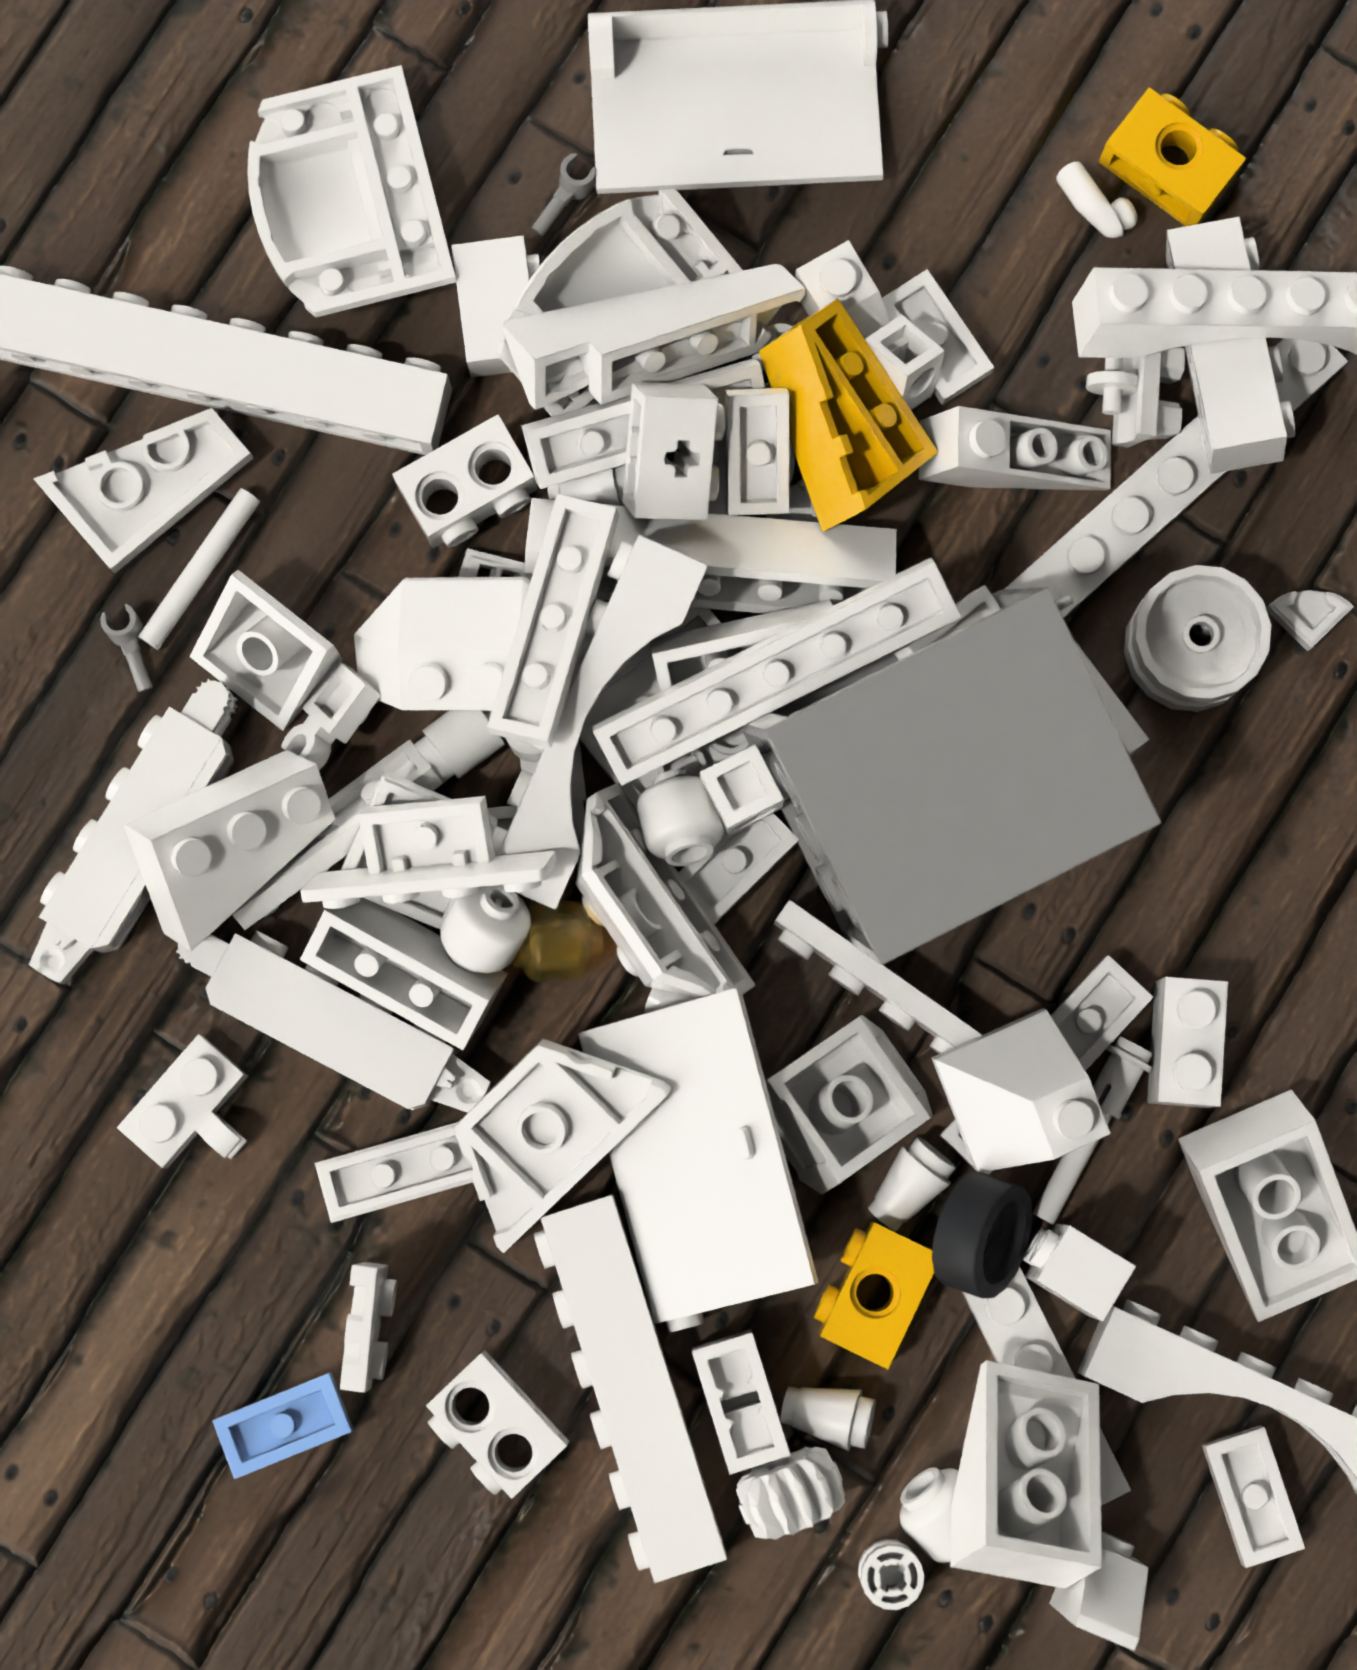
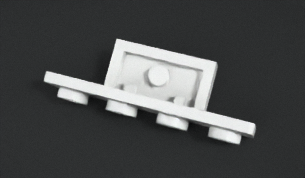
[300,796,557,909]

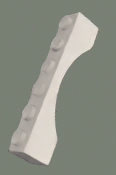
[1072,267,1357,358]
[492,534,708,910]
[1077,1299,1357,1495]

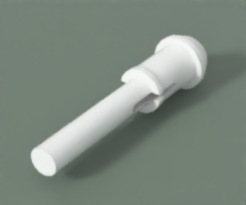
[1032,1036,1153,1225]

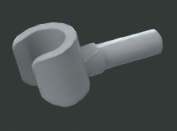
[531,153,596,237]
[100,604,153,692]

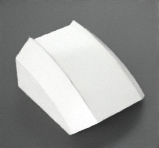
[765,1015,933,1194]

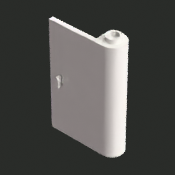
[588,0,888,194]
[578,987,819,1332]

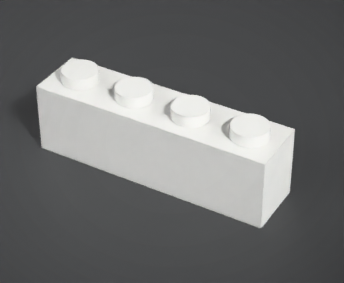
[1165,217,1295,474]

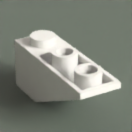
[919,406,1111,491]

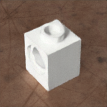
[699,744,784,836]

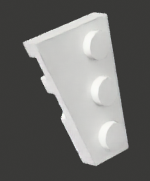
[34,408,253,574]

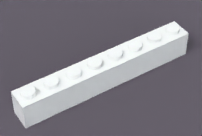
[0,266,452,455]

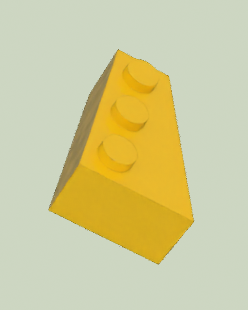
[759,298,938,532]

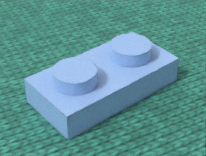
[212,1372,354,1479]

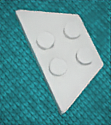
[453,1039,671,1253]

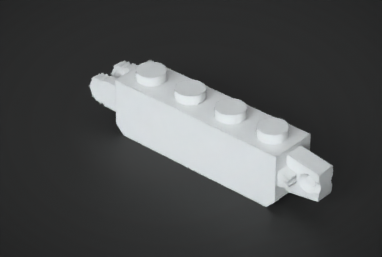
[29,679,238,985]
[176,930,492,1113]

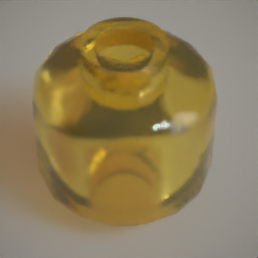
[512,900,603,982]

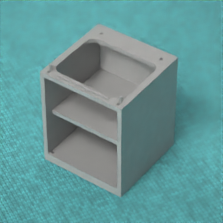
[740,587,1161,965]

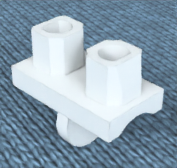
[1086,347,1185,448]

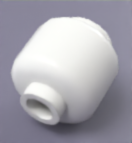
[637,769,724,866]
[440,885,531,973]
[900,1467,959,1563]

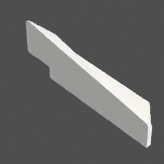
[503,264,805,410]

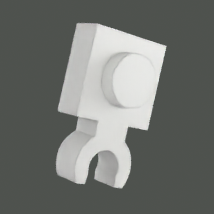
[281,659,381,770]

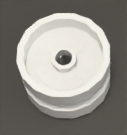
[1124,565,1271,712]

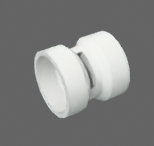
[858,1539,924,1610]

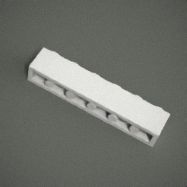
[524,498,897,614]
[534,1194,727,1583]

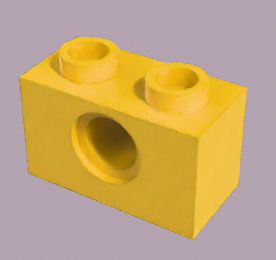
[1098,87,1246,226]
[813,1222,934,1369]

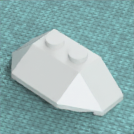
[354,577,593,710]
[575,783,756,998]

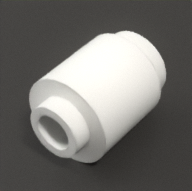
[413,710,505,783]

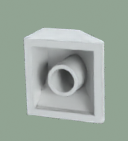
[932,1008,1111,1173]

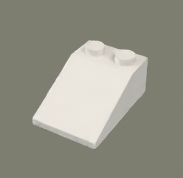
[1178,1089,1357,1322]
[951,1360,1102,1588]

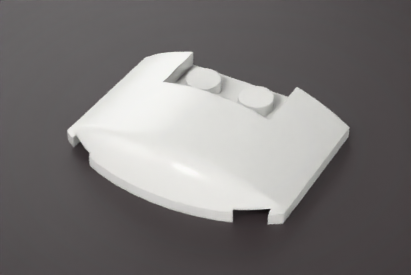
[248,65,456,317]
[497,188,743,417]

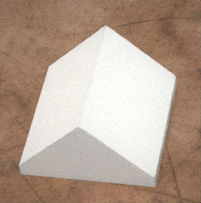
[190,570,343,731]

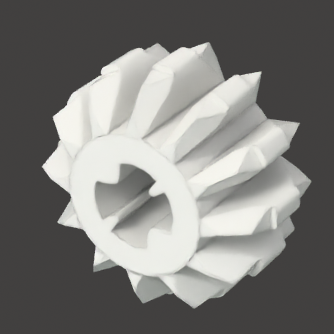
[736,1447,846,1540]

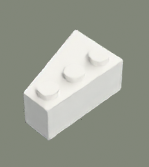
[123,750,335,952]

